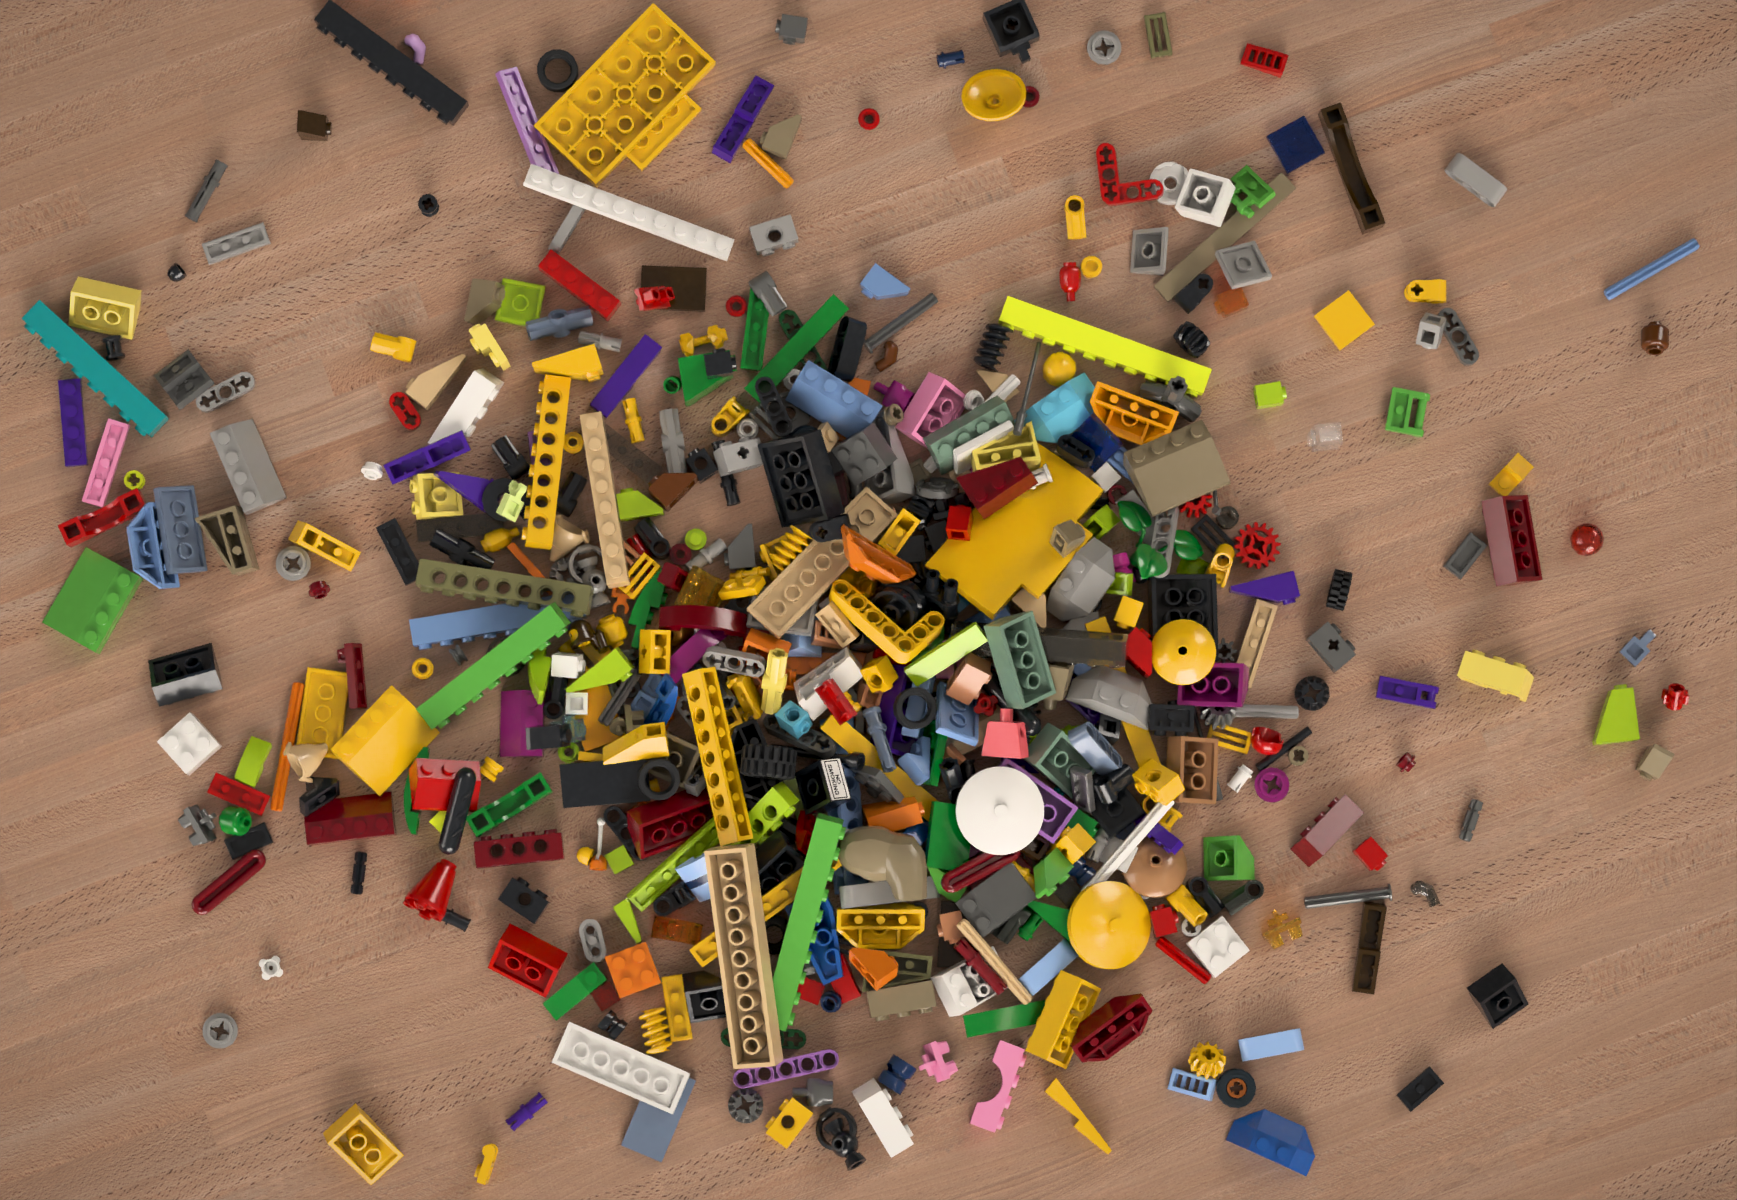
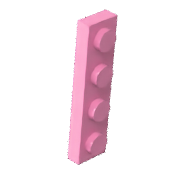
[82,418,130,508]

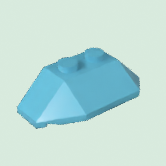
[1014,372,1095,443]

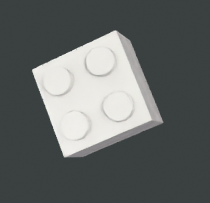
[1175,168,1236,227]
[157,712,222,776]
[1186,916,1250,978]

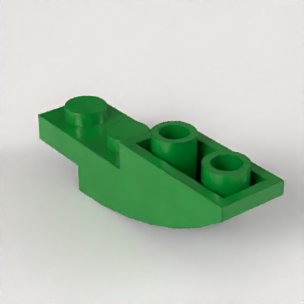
[628,568,668,650]

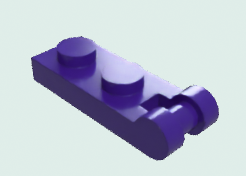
[1375,676,1439,709]

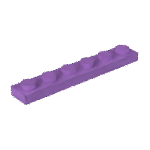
[495,67,559,174]

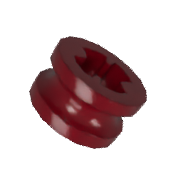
[1107,485,1127,505]

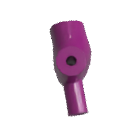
[873,380,915,413]

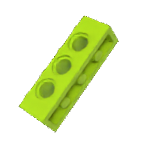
[724,782,800,850]

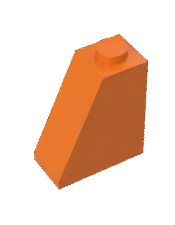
[862,796,925,832]

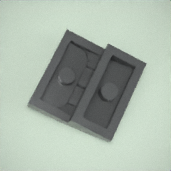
[154,349,215,410]

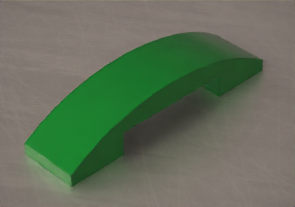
[404,747,430,835]

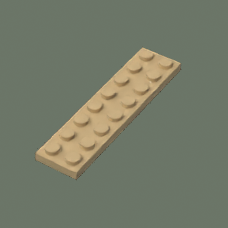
[747,486,898,640]

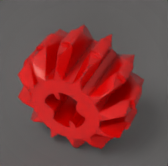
[1179,494,1213,518]

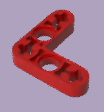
[1096,143,1164,206]

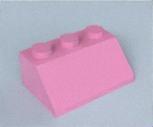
[896,372,965,449]

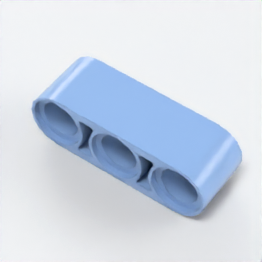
[1018,938,1078,996]
[1238,1028,1304,1062]

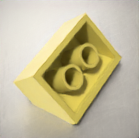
[69,276,142,340]

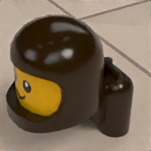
[567,619,609,654]

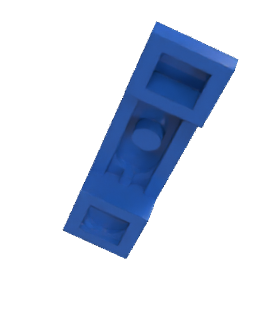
[644,673,678,726]

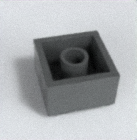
[831,422,898,486]

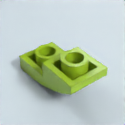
[234,736,272,787]

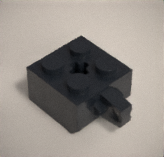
[982,0,1040,64]

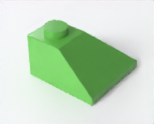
[1203,835,1255,881]

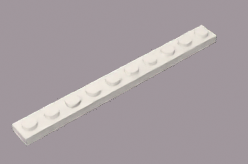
[523,164,735,261]

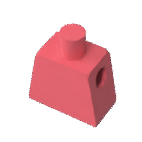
[982,708,1029,759]

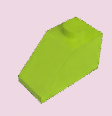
[616,488,664,522]
[1082,504,1121,541]

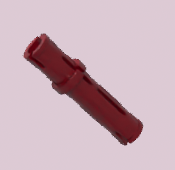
[954,938,1008,995]

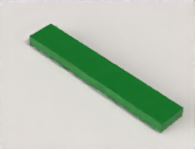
[744,294,850,404]

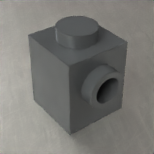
[775,14,808,45]

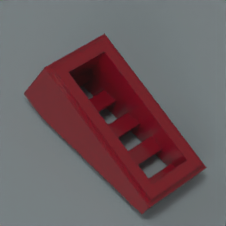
[657,562,697,598]

